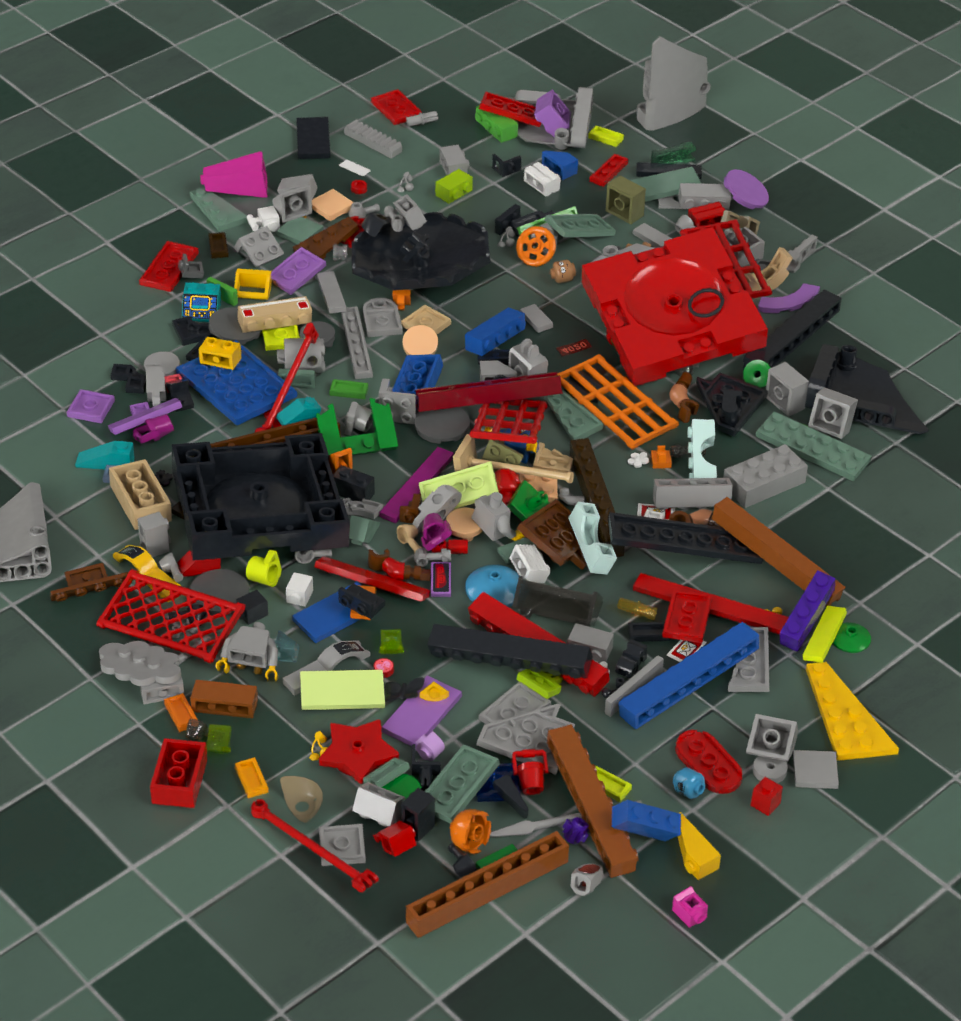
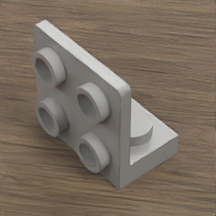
[234,226,284,268]
[379,378,416,424]

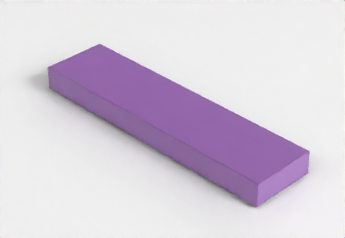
[108,398,182,435]

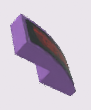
[431,562,451,597]

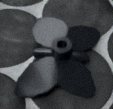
[385,677,425,702]

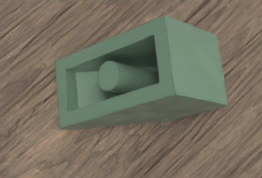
[349,515,380,546]

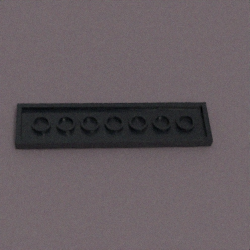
[608,512,763,564]

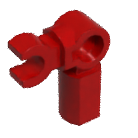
[431,540,468,554]

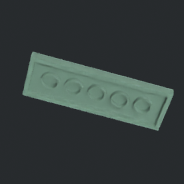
[756,411,872,482]

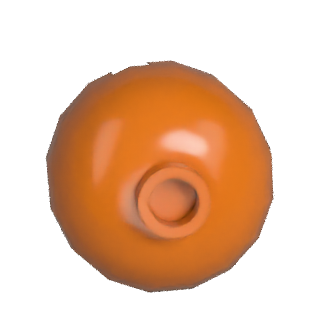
[450,809,491,854]

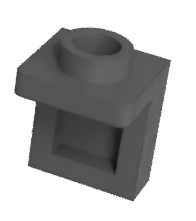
[178,254,204,278]

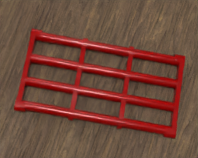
[679,220,773,299]
[469,399,548,444]

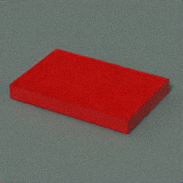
[371,89,422,125]
[662,590,713,643]

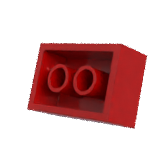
[150,738,208,808]

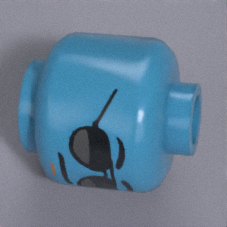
[673,768,705,799]

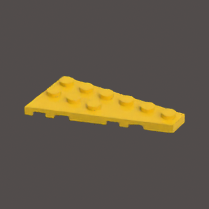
[806,662,899,761]

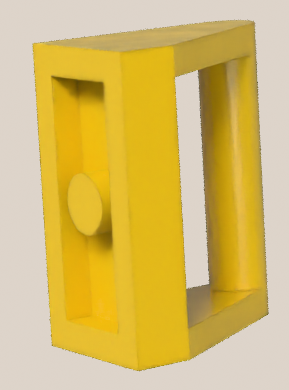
[234,268,272,300]

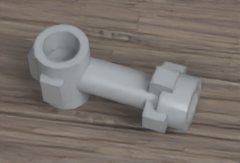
[384,205,405,232]
[414,548,451,567]

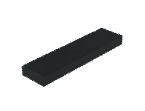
[636,162,702,179]

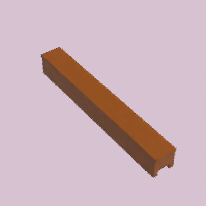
[711,497,845,607]

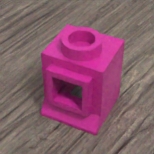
[672,886,708,928]

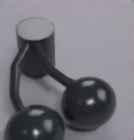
[601,677,624,698]

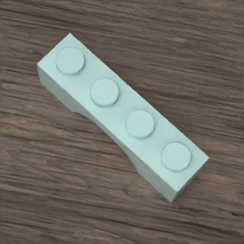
[687,419,717,478]
[568,502,617,575]

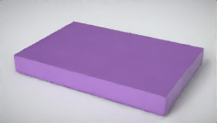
[271,247,327,295]

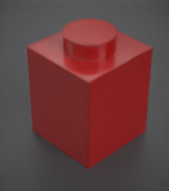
[751,776,783,816]

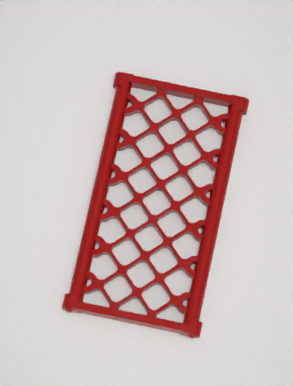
[96,569,246,664]

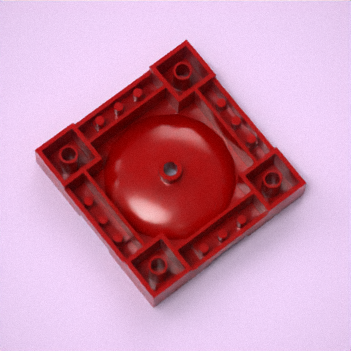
[582,227,768,386]

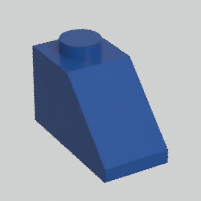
[542,151,578,180]

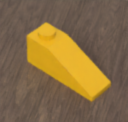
[678,812,721,880]

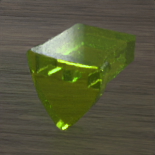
[379,629,404,654]
[206,724,232,753]

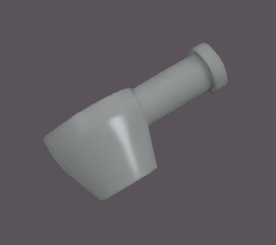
[349,202,380,218]
[675,215,695,233]
[295,549,332,564]
[158,552,183,582]

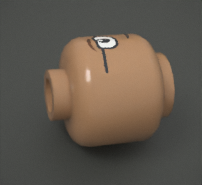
[550,260,576,283]

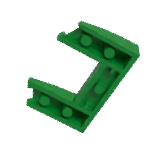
[316,398,398,456]

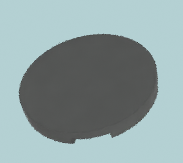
[209,307,262,345]
[414,407,470,444]
[190,569,249,615]

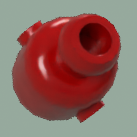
[494,468,521,506]

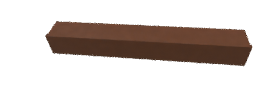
[210,418,341,448]

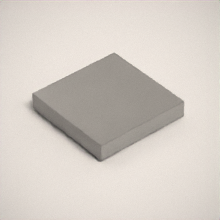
[793,750,839,789]
[319,824,366,866]

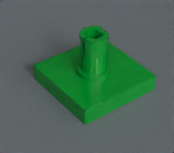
[507,480,550,522]

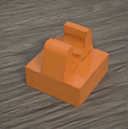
[392,289,411,310]
[651,445,672,469]

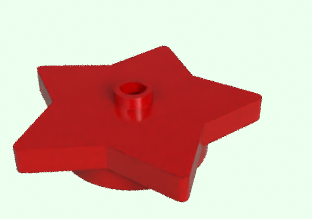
[319,719,399,784]

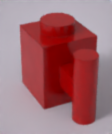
[374,821,417,857]

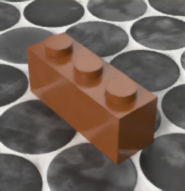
[190,680,258,718]

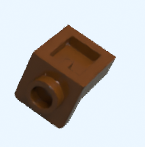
[399,494,422,523]

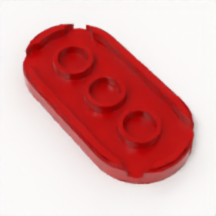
[675,730,742,794]

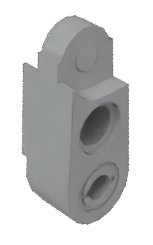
[146,364,166,407]
[412,485,462,533]

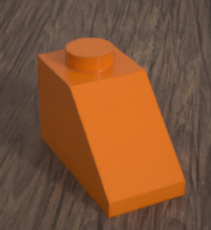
[328,448,353,474]

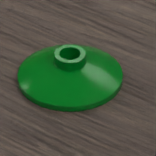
[833,622,871,653]

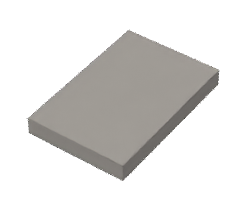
[479,681,551,724]

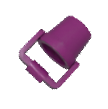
[133,414,174,443]
[421,513,452,551]

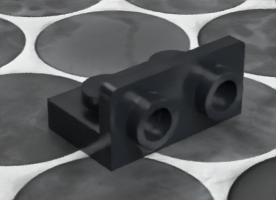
[338,583,385,619]

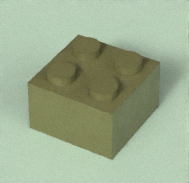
[606,176,646,224]

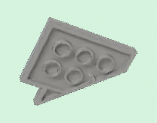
[476,704,575,774]

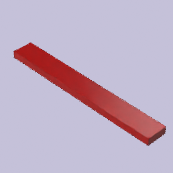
[633,573,789,635]

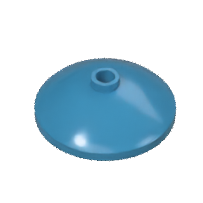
[465,565,525,607]

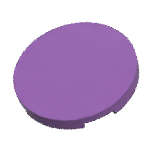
[724,170,769,209]

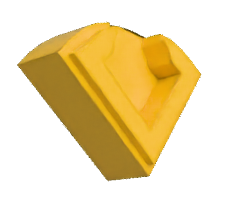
[420,681,449,701]

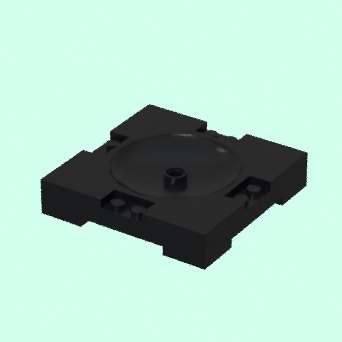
[172,433,350,560]

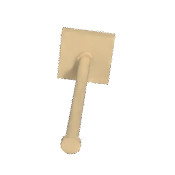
[453,434,574,483]

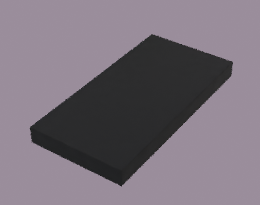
[297,117,331,159]

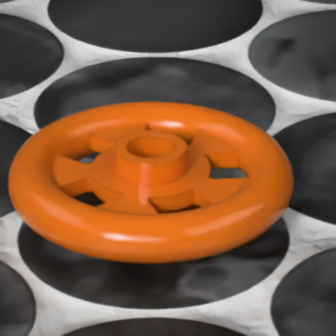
[516,226,556,266]

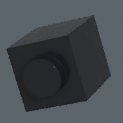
[236,590,268,625]

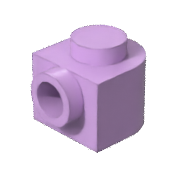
[415,731,445,761]

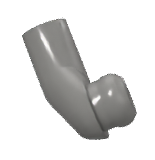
[558,487,584,505]

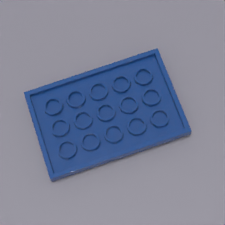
[176,340,297,426]

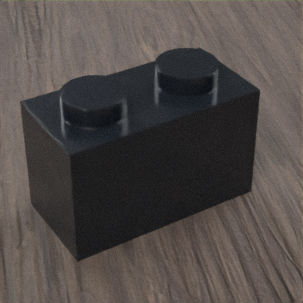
[333,465,375,501]
[401,788,435,842]

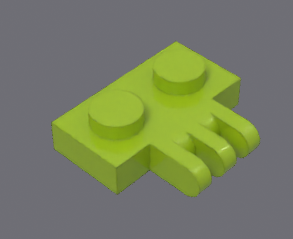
[516,669,563,699]

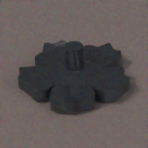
[154,470,173,487]

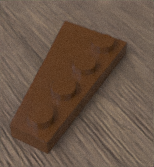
[293,216,359,259]

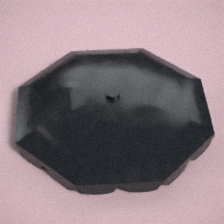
[352,212,490,290]

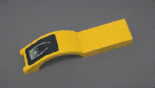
[113,545,181,603]

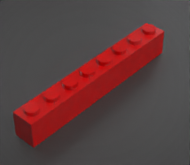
[468,592,610,697]

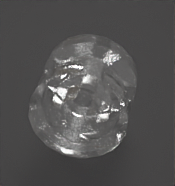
[333,244,348,262]

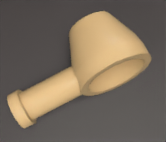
[397,524,422,554]

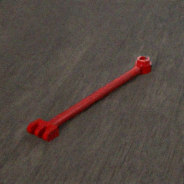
[255,322,319,433]
[251,799,379,893]

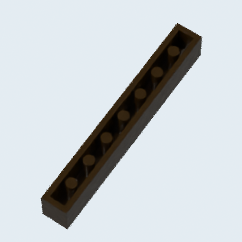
[570,438,625,557]

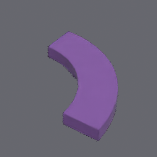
[758,283,820,313]

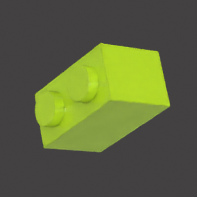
[435,169,473,204]

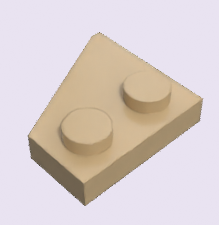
[533,442,573,473]

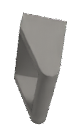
[140,676,184,704]

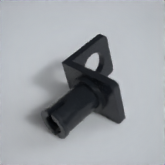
[412,744,441,791]

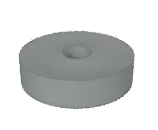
[753,756,788,783]

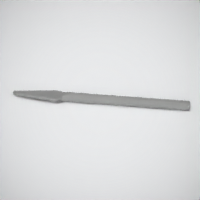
[490,800,642,837]

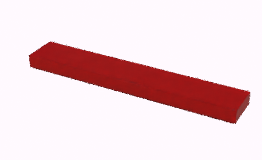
[315,556,431,602]

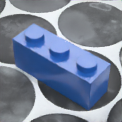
[612,800,681,841]

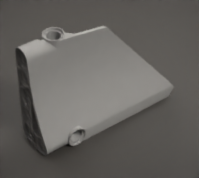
[0,482,52,582]

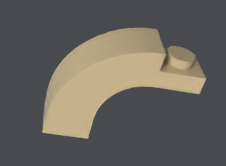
[738,247,793,291]

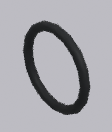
[688,288,724,318]

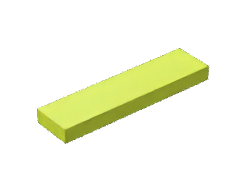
[803,606,847,663]

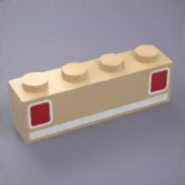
[238,296,312,333]

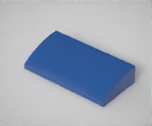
[393,354,443,410]

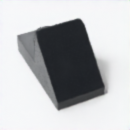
[166,378,194,412]

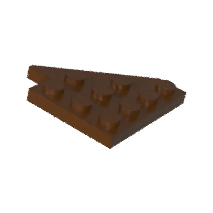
[517,499,587,570]

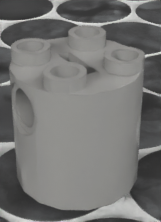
[277,337,325,373]

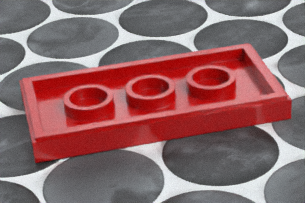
[479,92,541,127]
[139,241,199,292]

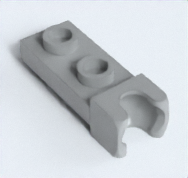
[786,235,817,273]

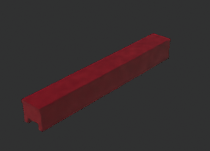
[415,372,563,412]

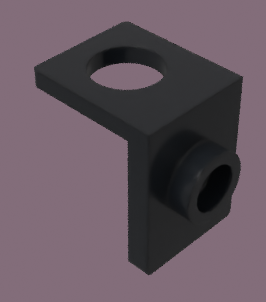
[492,154,522,177]

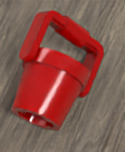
[512,749,548,795]

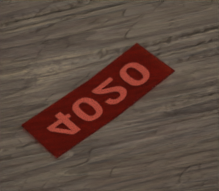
[556,339,592,356]

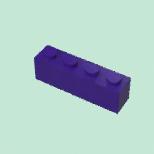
[780,570,836,652]

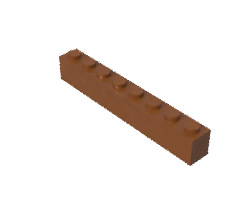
[547,724,639,878]
[406,831,569,938]

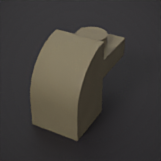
[721,210,760,235]

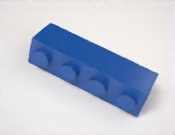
[465,307,526,356]

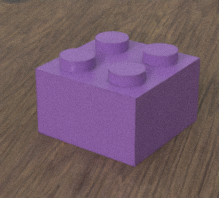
[535,89,572,137]

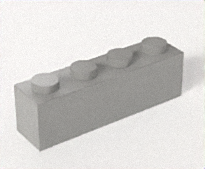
[653,478,733,509]

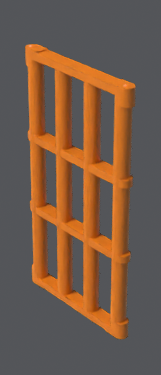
[558,354,679,449]

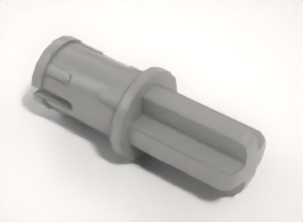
[406,111,438,127]

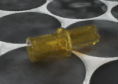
[617,598,658,620]

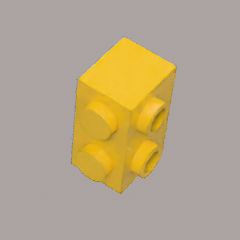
[198,337,242,370]

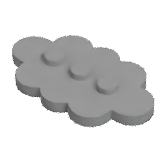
[99,641,181,686]

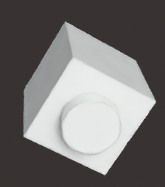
[286,573,313,607]

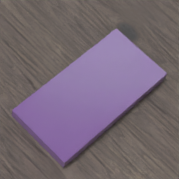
[382,676,462,748]

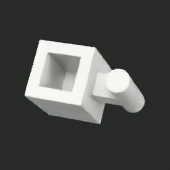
[247,206,280,232]

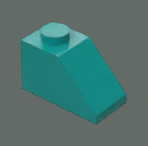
[276,397,321,426]

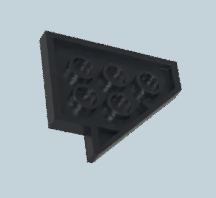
[696,372,768,437]

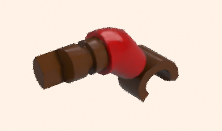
[368,549,431,581]

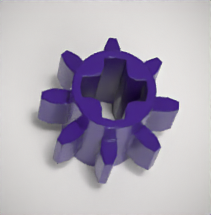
[562,817,590,844]

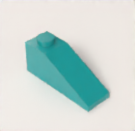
[75,441,135,470]

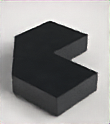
[110,364,146,394]

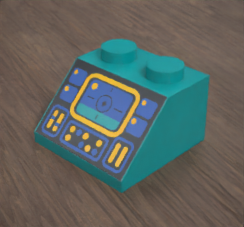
[182,282,221,322]

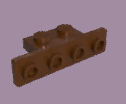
[50,563,128,602]

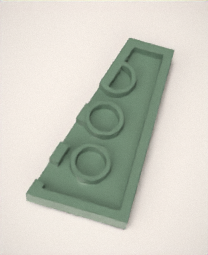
[190,187,248,231]
[543,388,603,440]

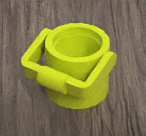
[246,550,282,587]

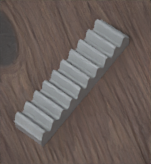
[344,119,402,159]

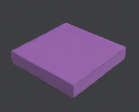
[67,389,115,423]

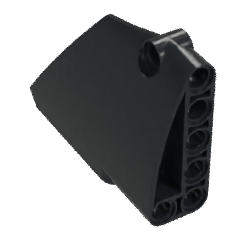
[805,344,929,434]

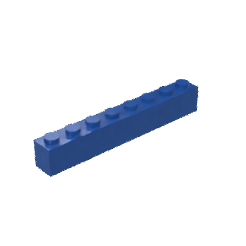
[619,622,759,730]

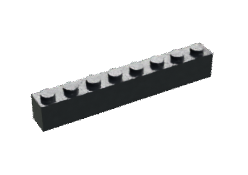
[743,289,842,377]
[427,624,593,679]

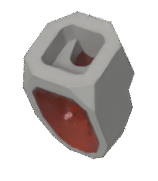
[570,863,604,896]

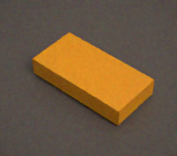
[235,757,269,798]

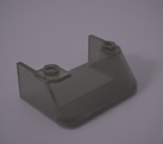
[512,576,604,627]

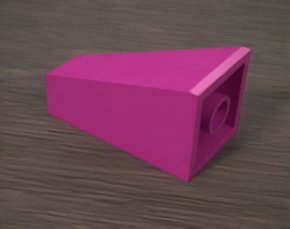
[200,151,267,198]

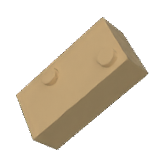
[109,459,172,530]

